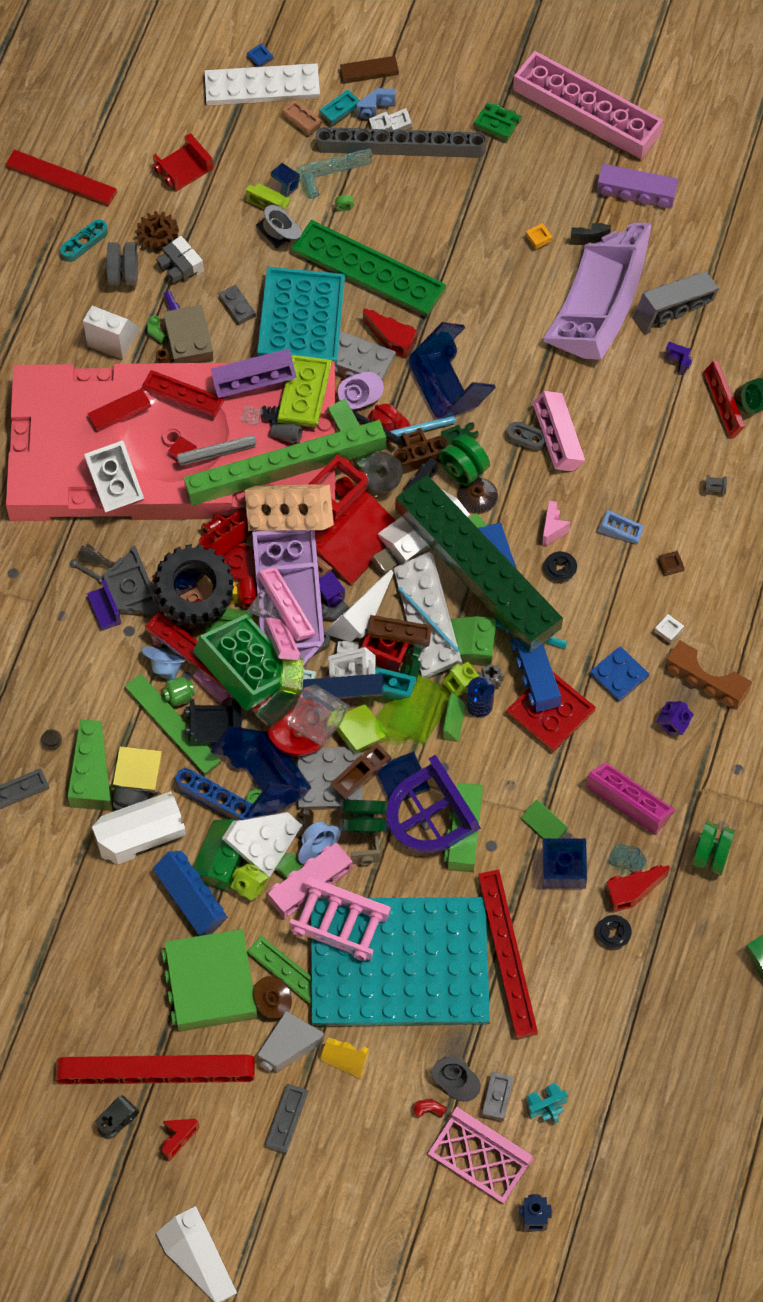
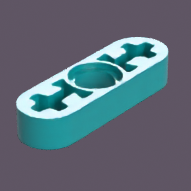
[60,219,108,262]

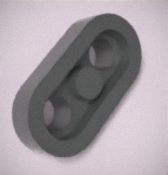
[507,422,546,450]

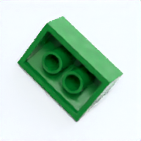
[193,819,243,892]

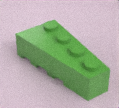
[68,719,113,811]

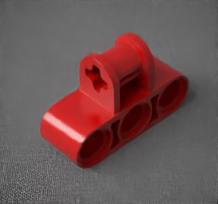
[199,510,253,556]

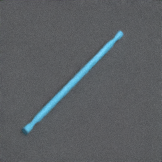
[398,587,459,652]

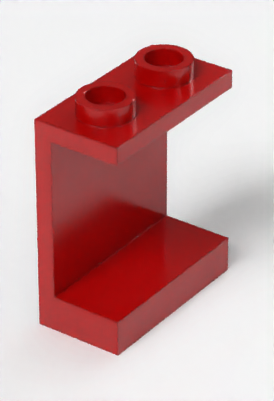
[152,133,214,192]

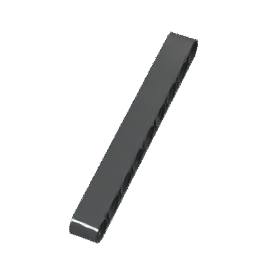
[316,127,486,158]

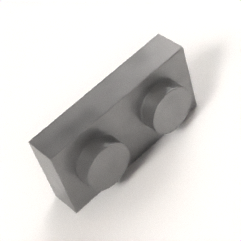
[219,284,256,325]
[482,1072,514,1121]

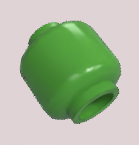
[162,676,195,706]

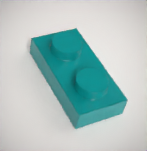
[319,90,360,126]

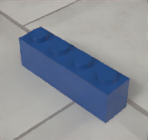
[152,850,228,936]

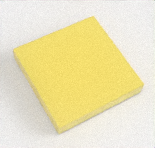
[113,747,162,791]

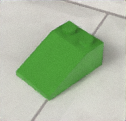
[451,616,497,666]

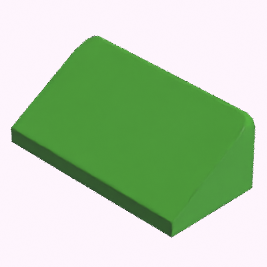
[443,693,466,742]
[521,799,568,846]

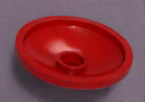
[267,698,331,756]

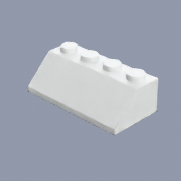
[377,489,470,565]

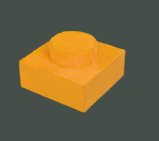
[526,223,553,249]

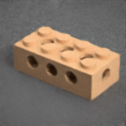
[245,484,334,531]

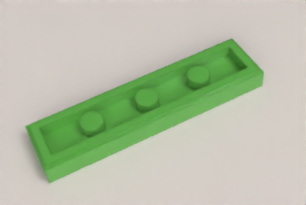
[327,398,383,478]
[247,936,312,1006]

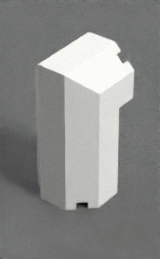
[92,791,186,865]

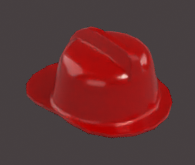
[368,403,411,443]

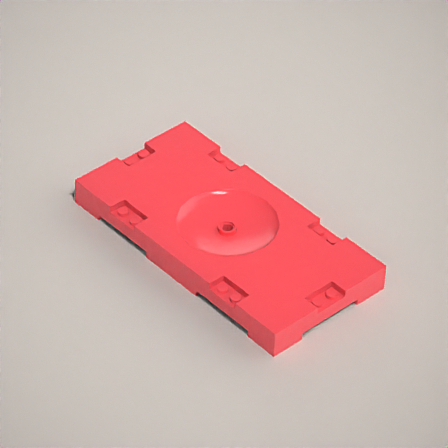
[6,362,336,521]

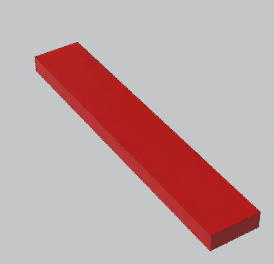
[5,149,117,207]

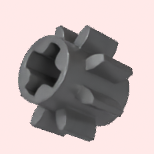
[478,663,504,691]

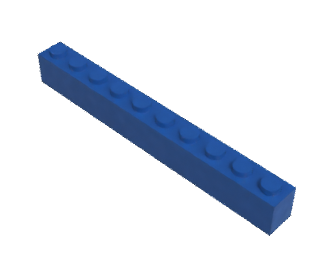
[478,522,561,712]

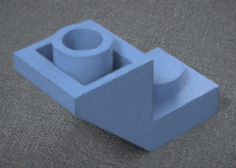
[357,88,396,119]

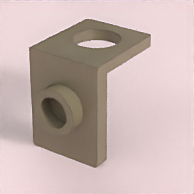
[351,831,380,865]

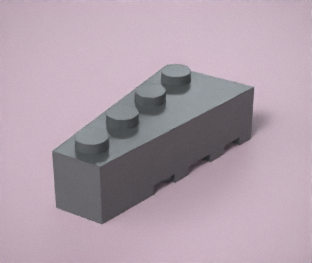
[633,271,719,335]

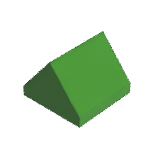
[274,853,303,879]

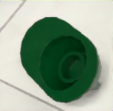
[734,378,763,414]

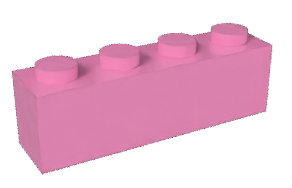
[532,391,585,471]
[268,842,353,920]

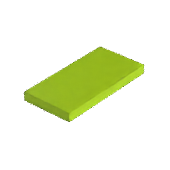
[277,355,332,428]

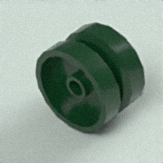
[340,800,388,834]

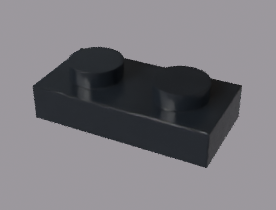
[406,458,438,489]

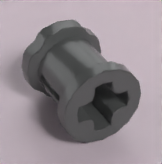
[705,475,727,495]

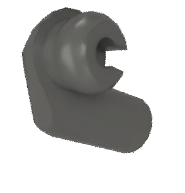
[321,601,349,620]

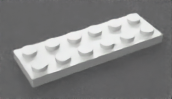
[205,63,320,105]
[394,552,462,679]

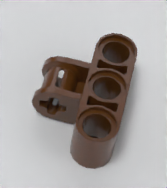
[392,427,449,474]

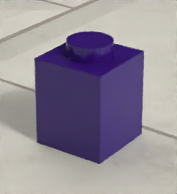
[319,571,345,607]

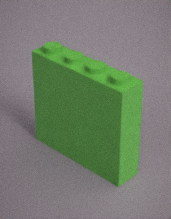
[162,929,258,1032]

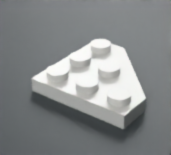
[222,812,302,877]

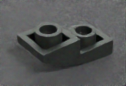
[570,223,611,245]

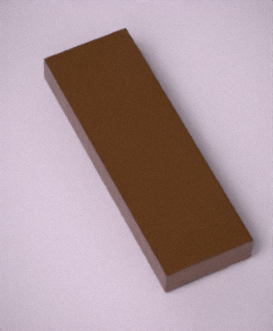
[340,56,399,83]
[367,615,432,647]

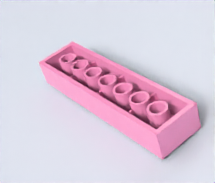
[513,51,663,160]

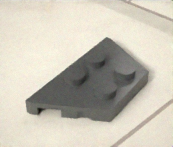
[103,546,162,615]

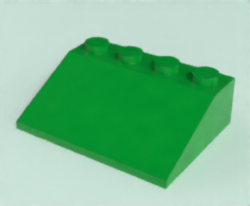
[193,614,299,711]

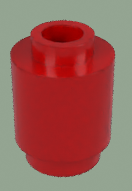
[237,576,258,609]

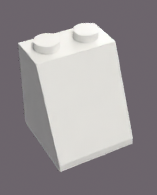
[83,306,140,360]

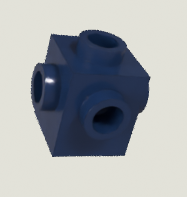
[519,1194,552,1231]

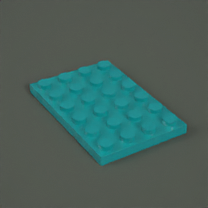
[257,267,345,366]

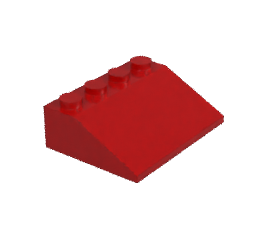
[315,484,396,586]

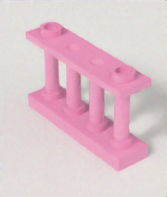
[289,876,391,961]

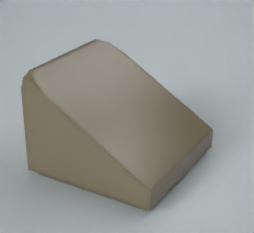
[371,548,399,576]

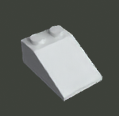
[84,440,144,513]

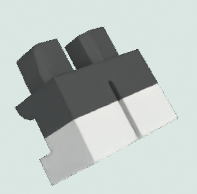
[156,236,204,283]

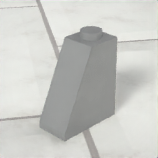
[258,1011,324,1073]

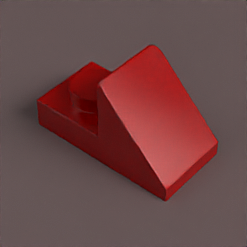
[161,1119,200,1161]

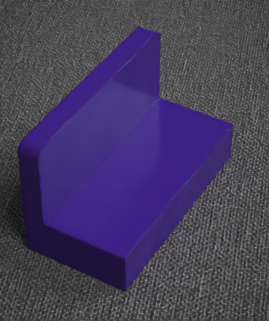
[87,580,121,631]

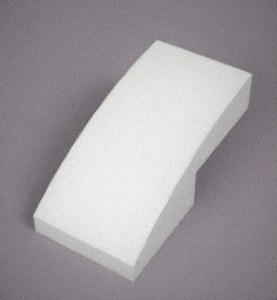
[369,108,413,130]

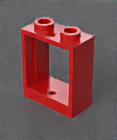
[308,454,369,521]

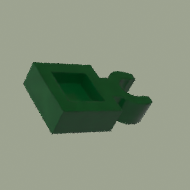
[441,422,479,445]
[400,646,422,681]

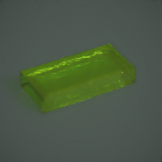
[280,657,304,695]

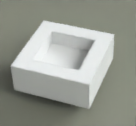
[654,614,684,644]
[337,640,359,654]

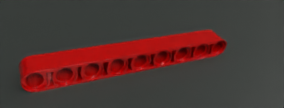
[55,1054,255,1085]

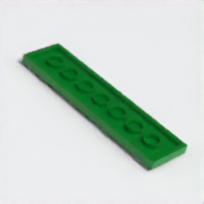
[291,219,446,317]

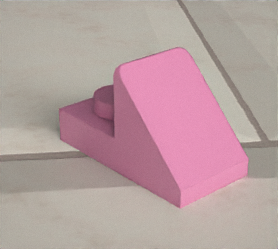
[542,501,570,546]

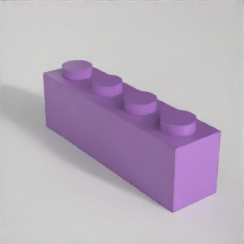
[597,164,678,208]
[211,349,297,398]

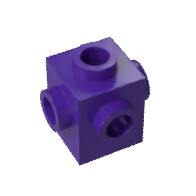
[656,701,694,735]

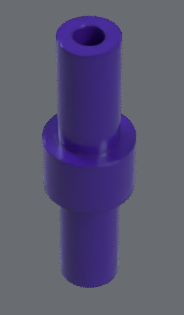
[164,291,180,311]

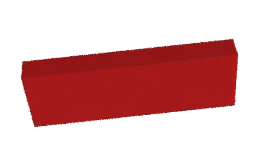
[87,388,151,432]

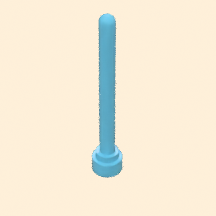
[386,416,456,440]

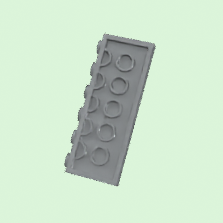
[335,331,396,381]

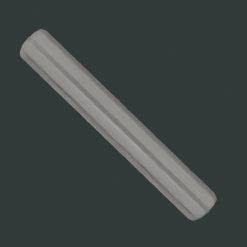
[177,435,257,466]

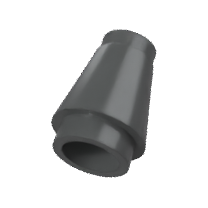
[271,424,302,444]

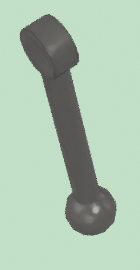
[70,559,104,584]

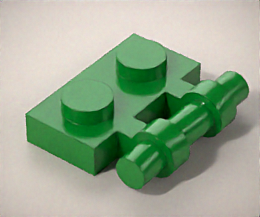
[474,102,522,141]

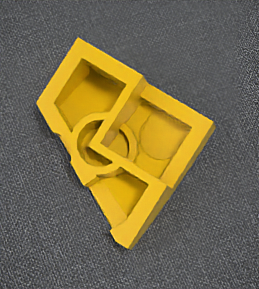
[320,1038,369,1079]

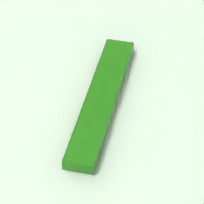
[125,674,221,776]

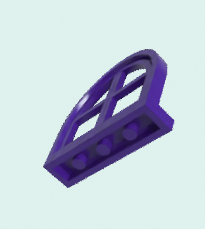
[387,754,481,853]

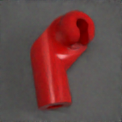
[413,1099,447,1117]

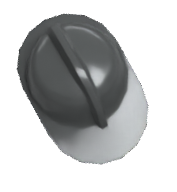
[263,205,302,240]
[111,784,161,810]
[432,1056,481,1102]

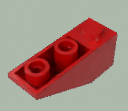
[363,308,417,359]
[605,865,670,913]

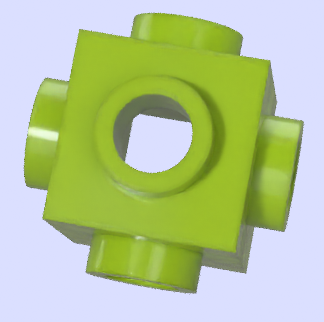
[442,662,481,696]
[231,864,269,901]

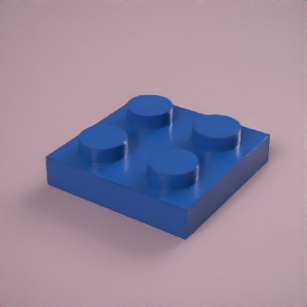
[590,646,649,702]

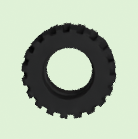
[153,544,234,628]

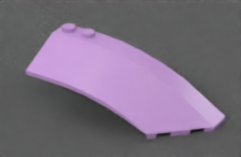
[543,223,652,360]
[252,530,324,687]

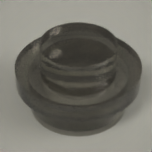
[41,729,62,750]

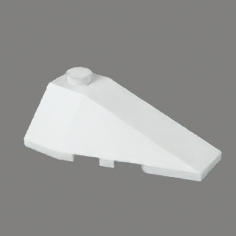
[325,570,394,642]
[156,1206,237,1302]

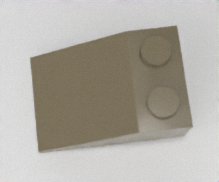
[163,305,213,363]

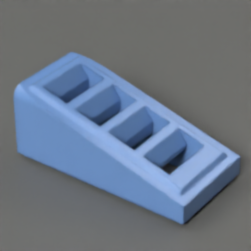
[597,509,644,544]

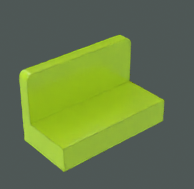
[246,183,291,210]

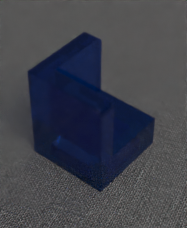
[270,163,300,198]

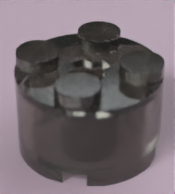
[359,452,402,497]

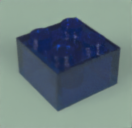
[542,838,587,889]

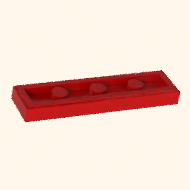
[703,360,745,438]
[142,370,224,417]

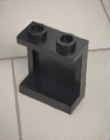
[185,699,242,747]

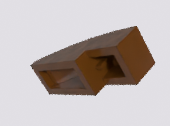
[330,742,392,799]

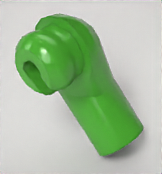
[147,315,167,344]

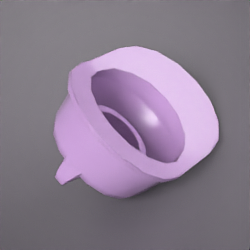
[337,371,384,409]

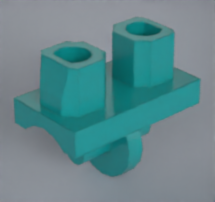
[526,1083,568,1123]

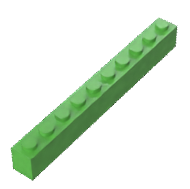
[184,420,386,506]

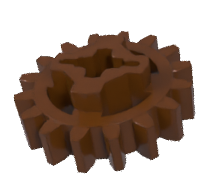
[136,211,179,251]

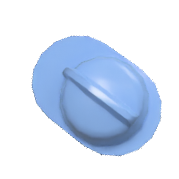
[141,646,186,680]
[298,822,341,864]

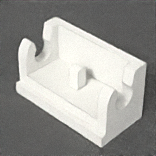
[328,647,375,677]

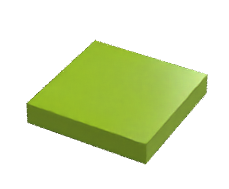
[331,704,389,754]

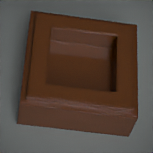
[658,550,684,576]

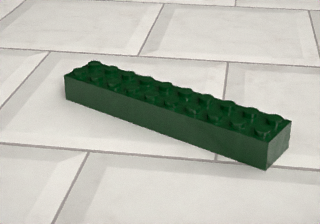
[395,475,563,653]

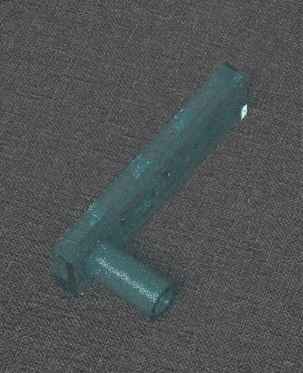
[296,148,372,199]

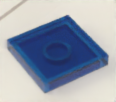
[377,751,430,801]

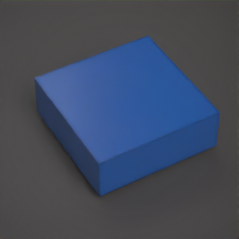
[247,43,273,67]

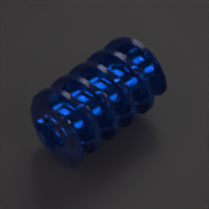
[467,677,494,718]

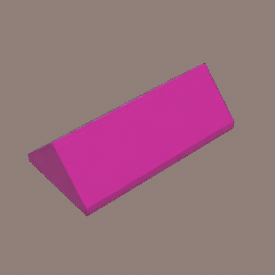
[587,762,675,835]

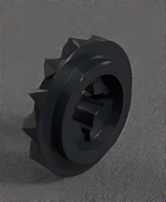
[544,551,577,582]
[597,915,632,949]

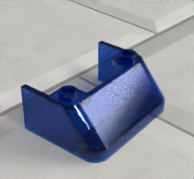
[409,322,496,418]
[211,726,311,813]

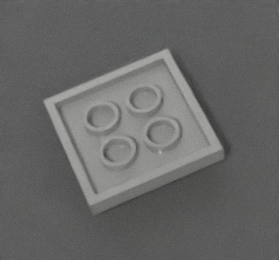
[298,747,363,810]

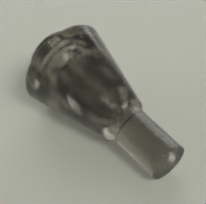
[77,543,115,568]

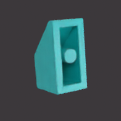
[375,668,417,700]

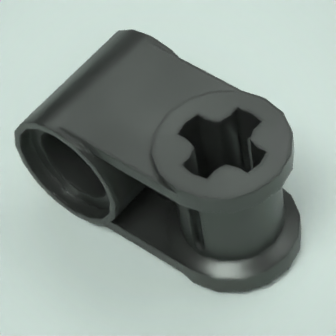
[97,1095,139,1139]

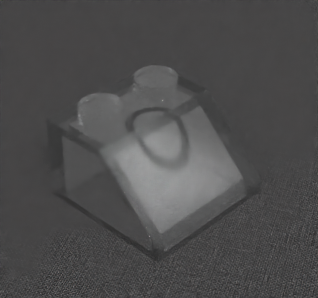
[287,684,349,746]

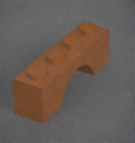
[665,640,752,709]

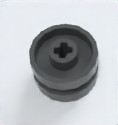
[106,242,138,286]

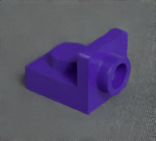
[665,342,693,374]

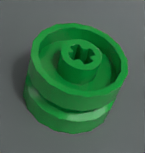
[439,433,490,486]
[692,821,736,875]

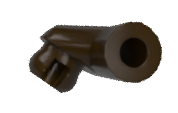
[297,807,314,840]

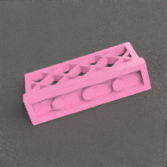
[428,1107,534,1204]

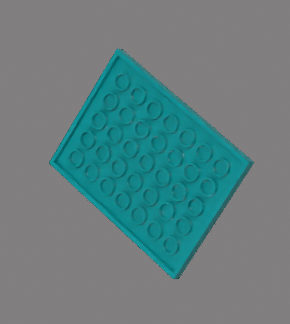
[311,897,490,1026]

